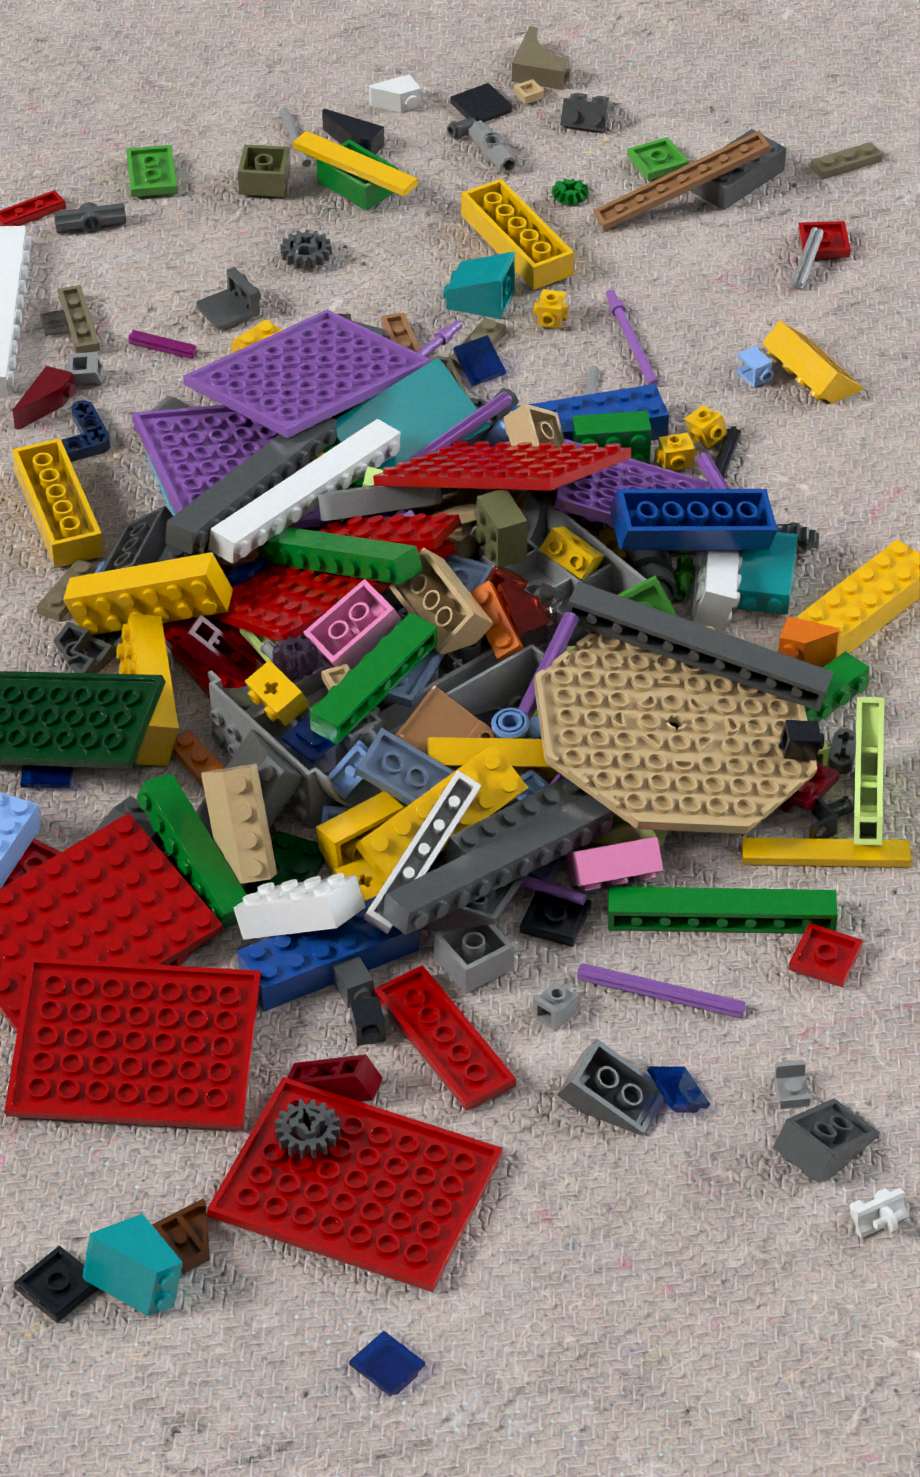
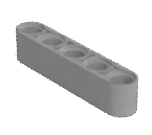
[318,485,442,521]

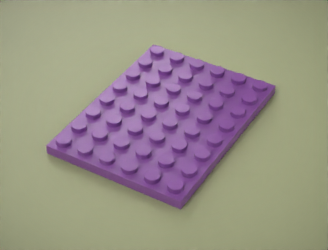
[183,309,431,438]
[132,405,327,529]

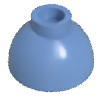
[483,419,510,445]
[491,708,530,739]

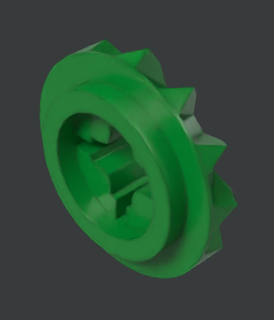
[552,178,589,204]

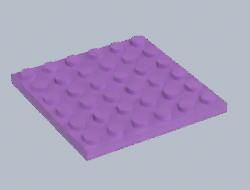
[554,439,710,552]

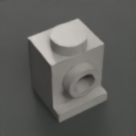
[65,352,103,385]
[533,982,577,1031]

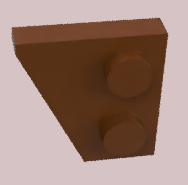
[152,1199,210,1274]

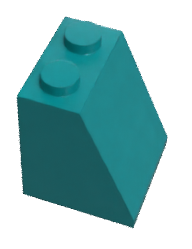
[443,252,515,319]
[736,532,798,615]
[82,1213,183,1316]

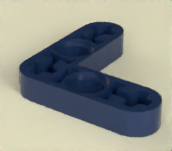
[61,400,111,462]

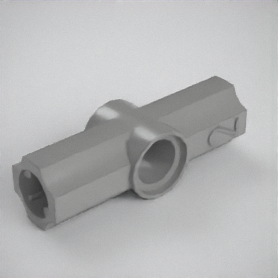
[469,120,518,174]

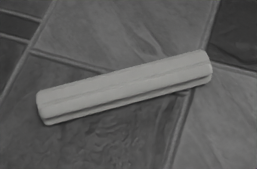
[792,227,824,289]

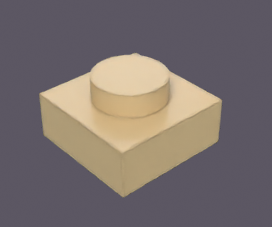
[514,79,544,104]
[321,664,350,691]

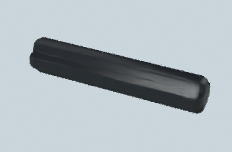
[715,426,741,479]

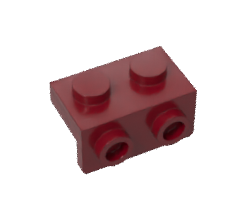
[781,762,839,813]

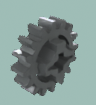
[280,229,332,270]
[776,522,819,554]
[275,1099,340,1159]

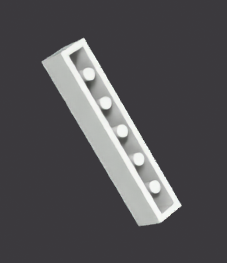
[363,770,481,934]

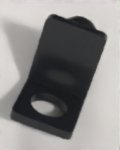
[809,796,854,839]

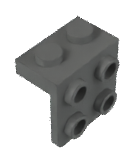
[560,93,614,132]
[196,267,261,330]

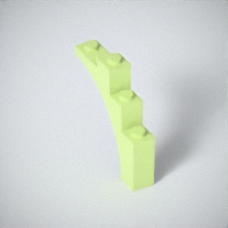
[854,697,885,845]

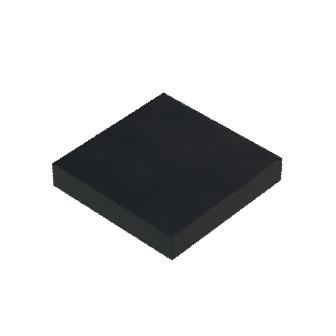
[450,83,512,122]
[520,890,592,947]
[14,1246,99,1323]

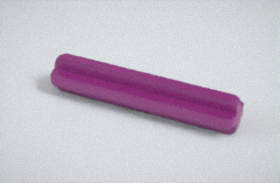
[128,330,197,359]

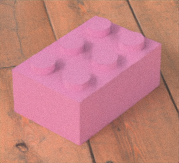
[303,579,402,669]
[565,837,663,891]

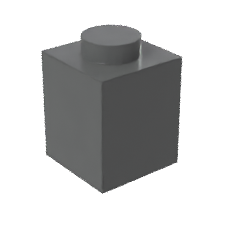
[333,956,374,1008]

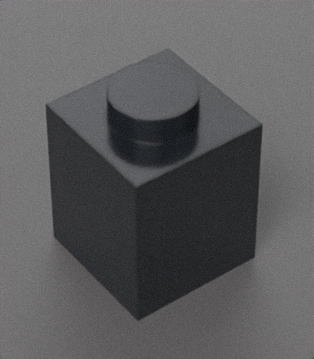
[780,720,824,760]
[350,996,386,1046]

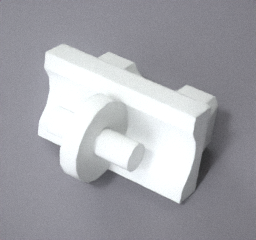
[850,1188,908,1238]

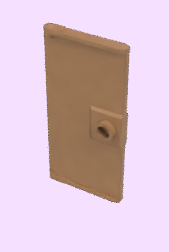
[393,685,549,781]

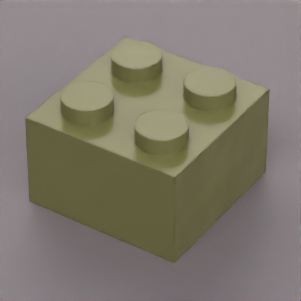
[238,144,291,197]
[474,489,527,569]

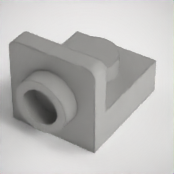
[774,1060,810,1109]

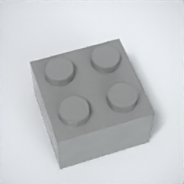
[434,924,514,993]

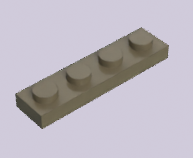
[57,285,100,353]

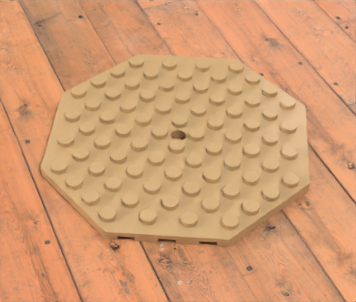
[534,626,817,834]

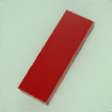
[0,190,66,226]

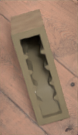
[512,26,572,90]

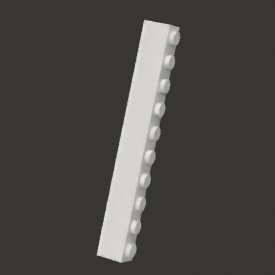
[0,226,31,396]
[209,419,401,564]

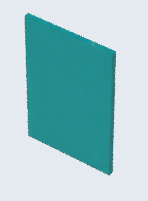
[335,358,490,470]

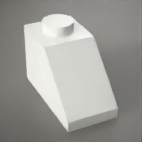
[369,74,421,113]

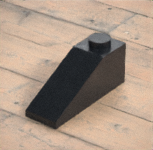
[322,108,384,155]

